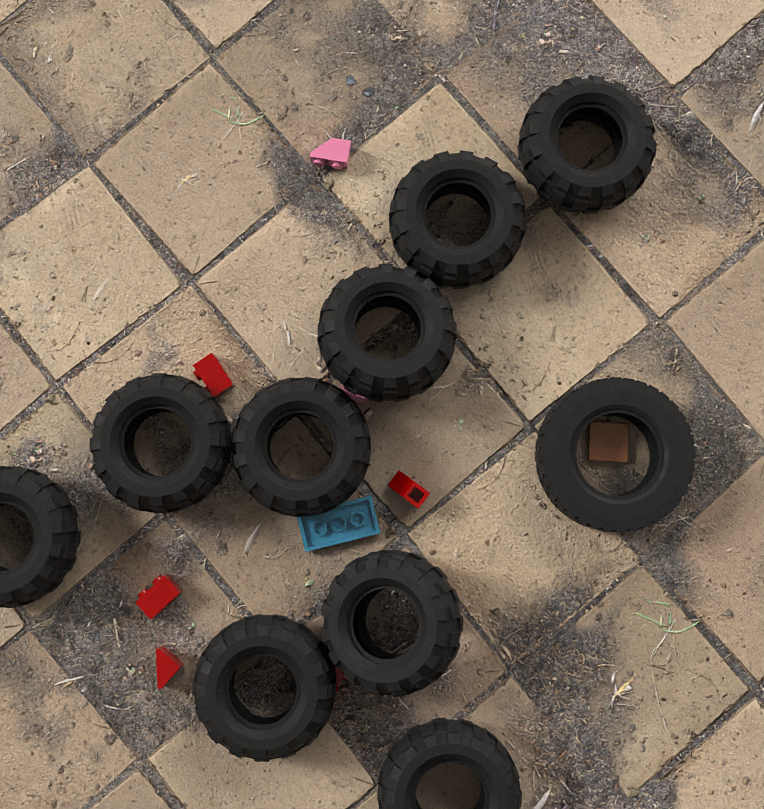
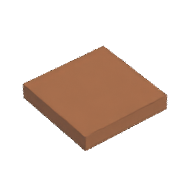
[588,422,629,462]

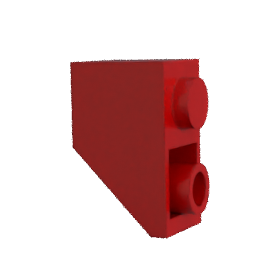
[387,470,430,509]

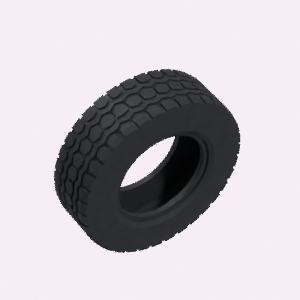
[535,377,696,532]

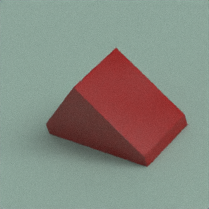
[156,646,184,689]

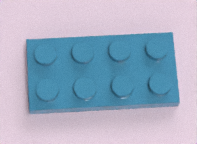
[297,496,381,552]

